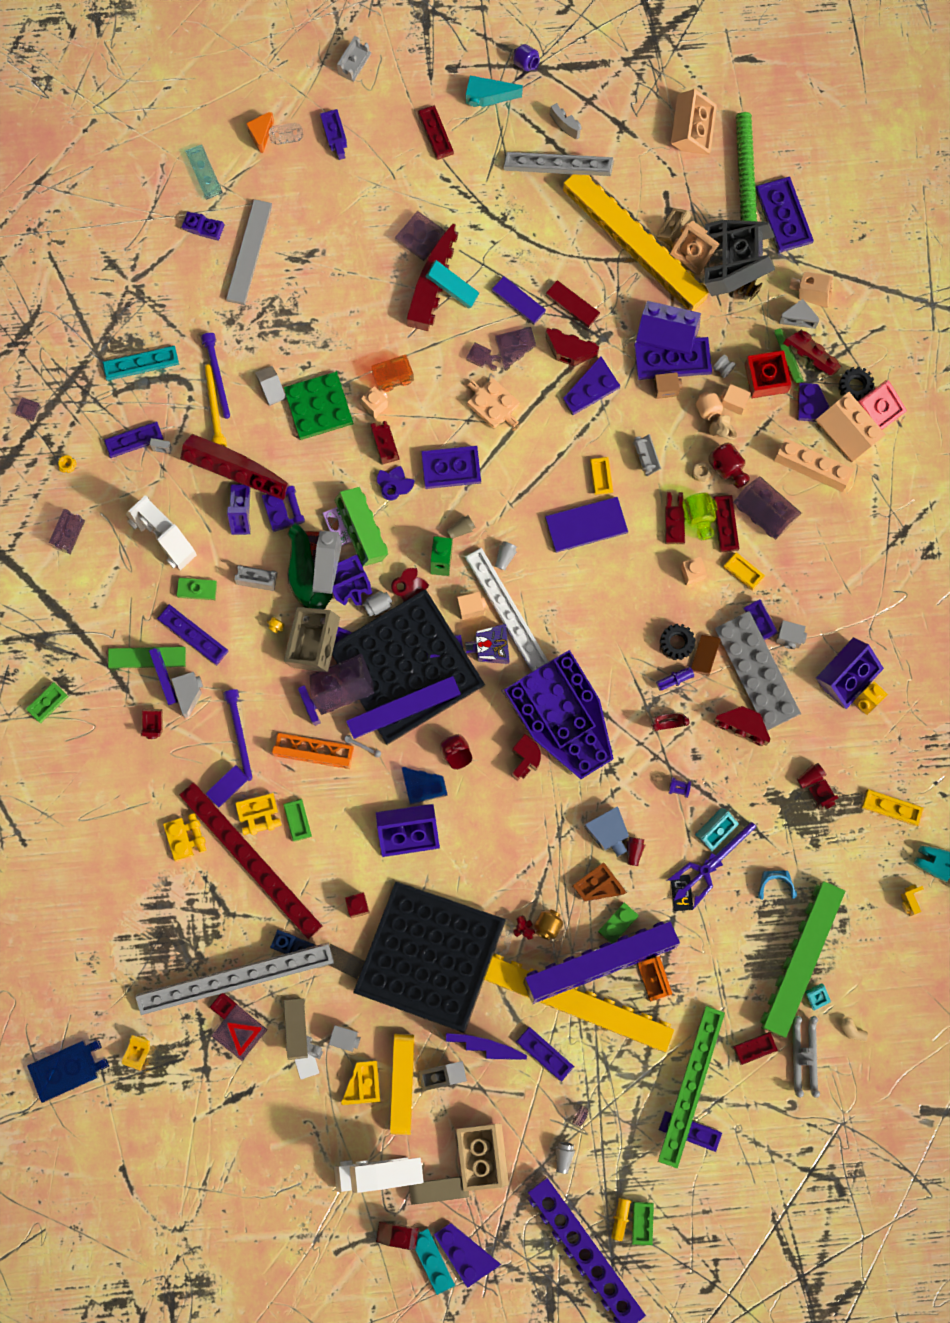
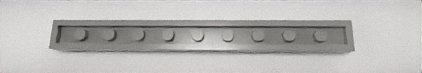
[135,943,334,1015]

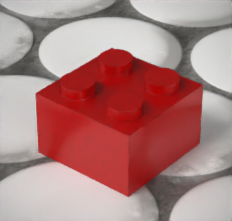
[744,350,791,399]

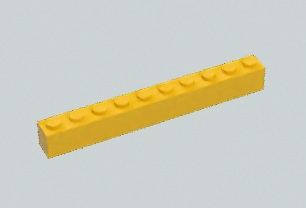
[563,174,709,311]
[485,953,674,1053]

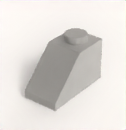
[172,672,203,718]
[419,1061,467,1091]

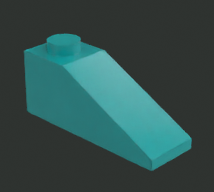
[466,75,523,107]

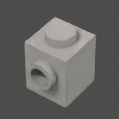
[776,620,807,649]

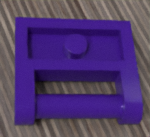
[262,486,305,532]

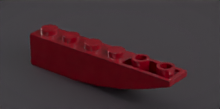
[407,223,459,331]
[180,434,288,500]

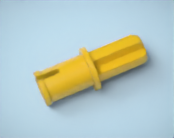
[611,1198,631,1241]

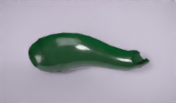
[287,523,333,610]

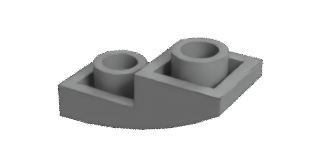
[550,103,581,139]

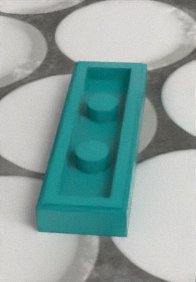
[425,260,479,309]

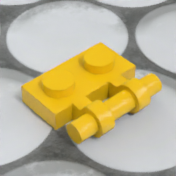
[235,793,282,835]
[163,814,207,862]

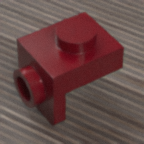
[141,709,163,739]

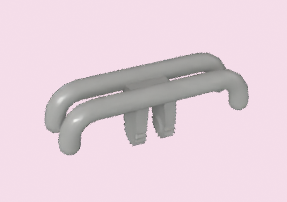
[792,1016,820,1098]

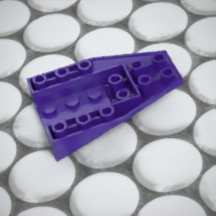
[502,650,614,779]

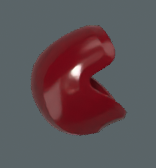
[440,734,473,770]

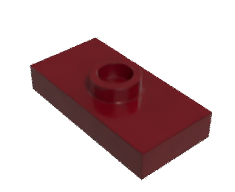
[733,1032,778,1065]

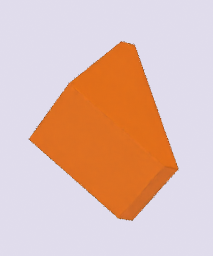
[246,112,274,153]

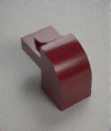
[512,734,541,781]

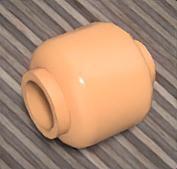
[696,392,723,421]

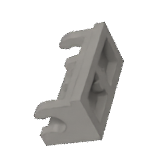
[337,36,371,82]
[234,565,278,591]

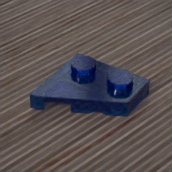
[401,767,448,805]

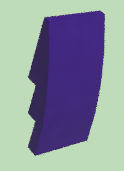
[446,1033,527,1060]

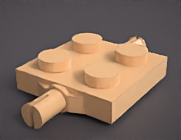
[467,378,520,429]

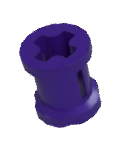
[668,777,691,798]

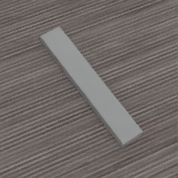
[504,152,614,176]
[227,199,272,305]

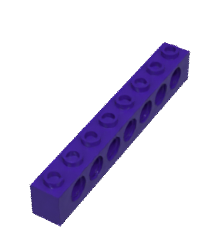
[527,1177,646,1323]

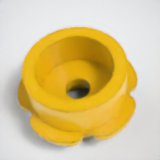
[58,455,77,473]
[267,617,285,633]

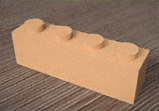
[774,438,854,492]

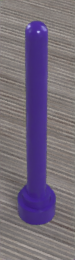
[200,333,230,419]
[223,689,253,781]

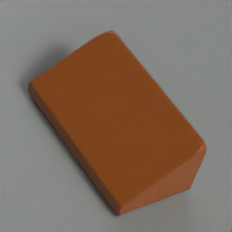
[691,635,721,676]

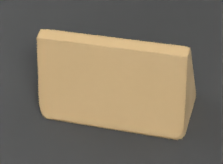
[657,208,693,246]

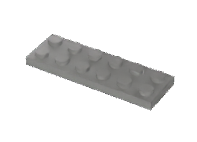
[715,611,801,731]

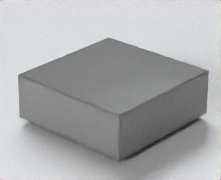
[150,438,172,454]

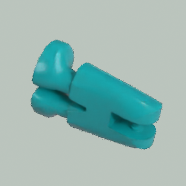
[914,845,950,883]

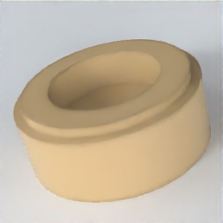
[692,462,712,482]

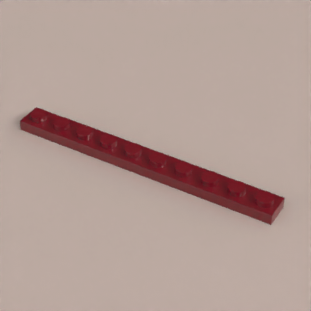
[179,782,323,940]

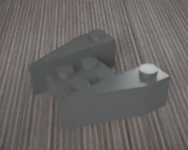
[705,220,775,296]

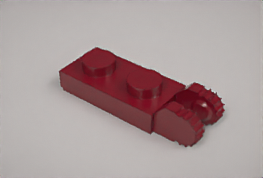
[665,492,685,544]

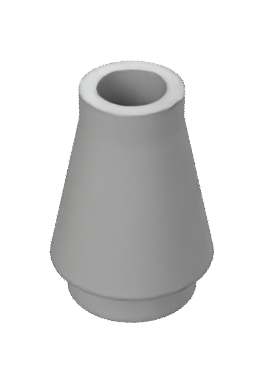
[495,541,517,571]
[556,1142,576,1174]

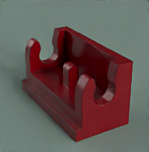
[370,421,400,465]

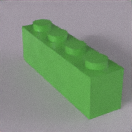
[334,487,388,567]

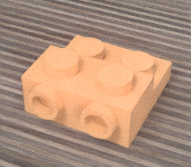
[670,221,720,275]

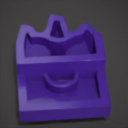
[332,555,372,606]

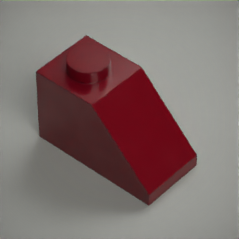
[376,1221,419,1250]

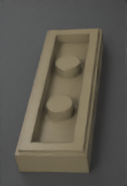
[284,998,308,1060]

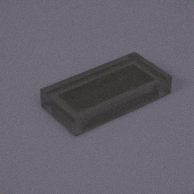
[329,944,365,979]

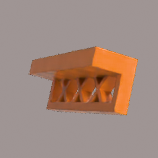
[272,733,354,769]

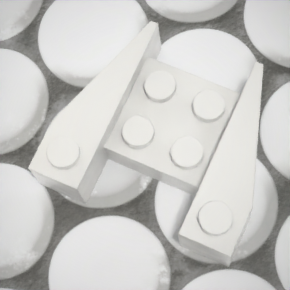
[126,495,197,571]
[334,1158,423,1193]

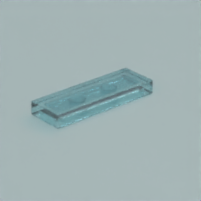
[186,144,223,200]

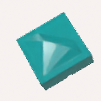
[805,983,831,1011]

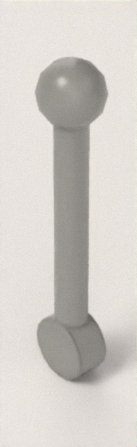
[345,735,381,758]

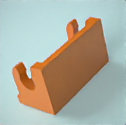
[638,956,672,1002]

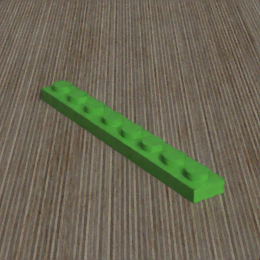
[657,1006,725,1169]

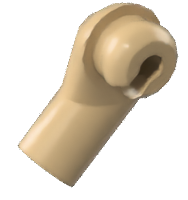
[841,1017,868,1041]

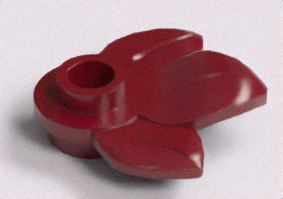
[391,568,429,602]

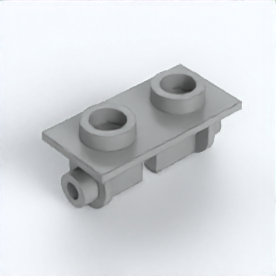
[633,434,661,476]

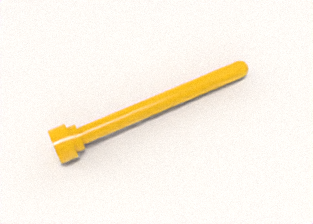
[204,364,227,447]

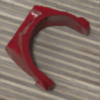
[651,712,690,731]

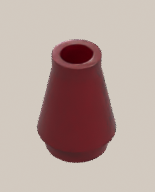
[796,763,827,789]
[626,837,646,866]

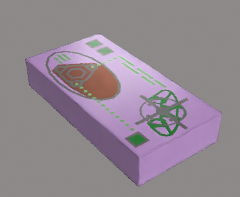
[323,507,352,546]

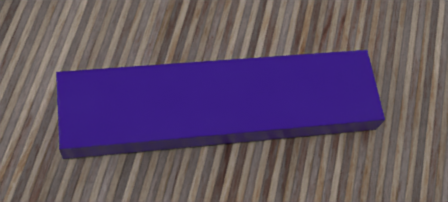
[157,604,229,666]

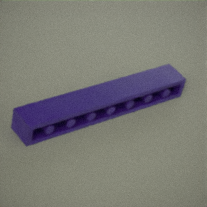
[523,921,680,1004]

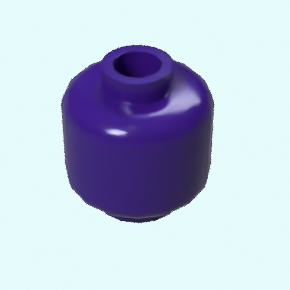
[513,44,540,72]

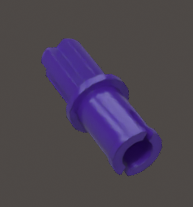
[656,666,694,691]

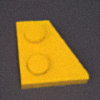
[341,1061,380,1105]

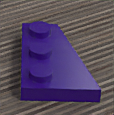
[563,356,620,415]
[434,1223,501,1288]

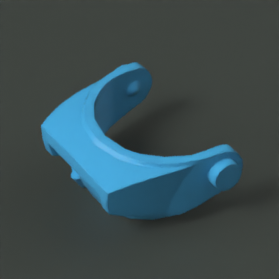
[758,870,797,900]

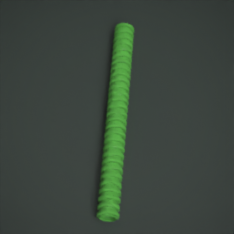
[736,112,757,221]

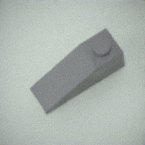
[313,531,342,594]

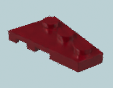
[783,329,842,376]

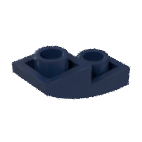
[270,929,316,954]

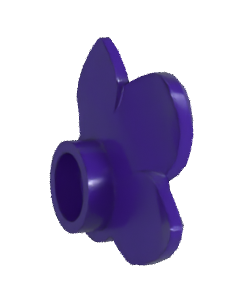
[377,466,414,501]

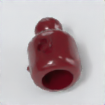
[708,442,750,489]

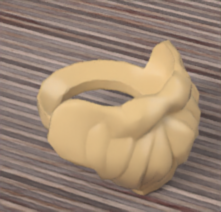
[709,415,737,440]

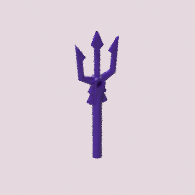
[666,822,756,909]

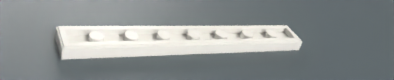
[465,548,549,672]

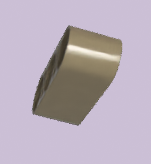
[409,1176,469,1205]

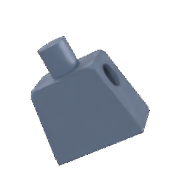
[584,806,629,857]

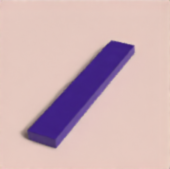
[346,676,461,739]

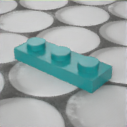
[415,1228,455,1295]

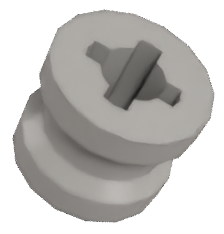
[713,354,736,378]

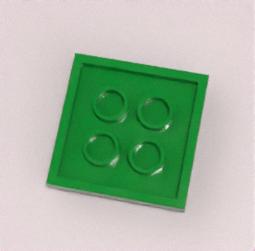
[284,371,354,440]

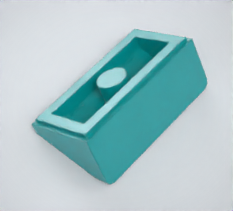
[695,808,739,851]

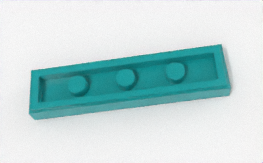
[102,345,180,381]

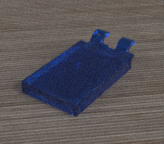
[27,1040,110,1103]

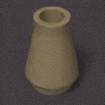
[447,515,476,539]

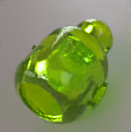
[683,492,717,541]

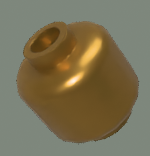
[534,909,563,940]

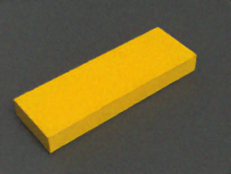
[861,789,924,827]

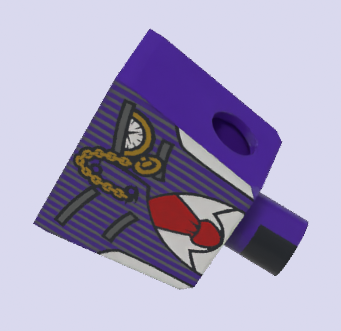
[465,624,509,664]

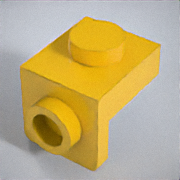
[854,681,888,715]
[901,884,924,916]
[122,1035,150,1071]

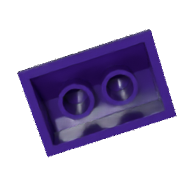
[636,301,701,355]
[816,637,884,709]
[376,804,440,857]

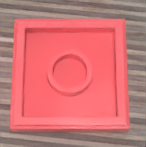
[858,380,907,430]

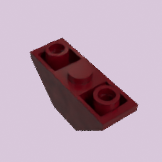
[545,328,600,366]
[714,706,771,746]

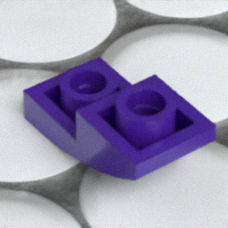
[181,212,225,241]
[206,765,249,808]

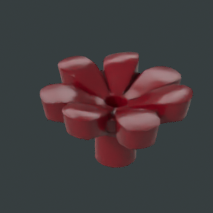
[513,915,536,940]

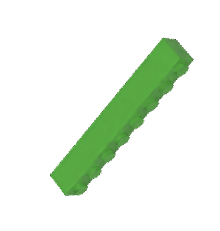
[760,881,846,1038]

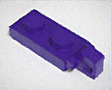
[320,109,347,160]

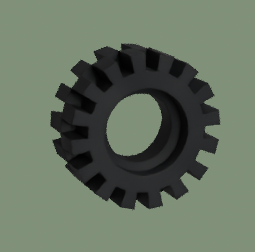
[838,366,874,401]
[660,624,696,660]

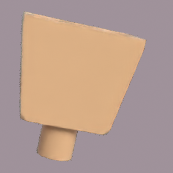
[789,272,833,308]

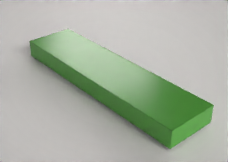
[108,647,186,669]

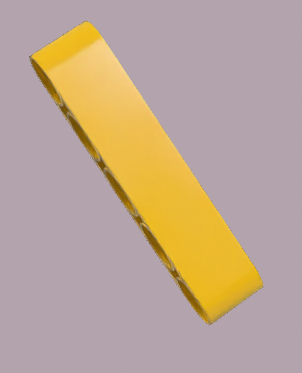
[390,1034,414,1135]

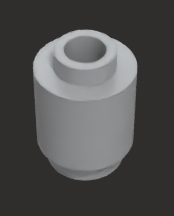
[363,591,392,617]

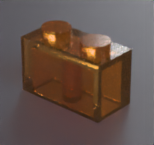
[371,354,414,392]

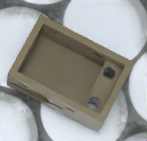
[284,607,340,672]

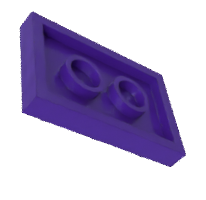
[421,446,481,489]

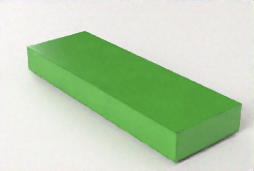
[774,328,804,384]

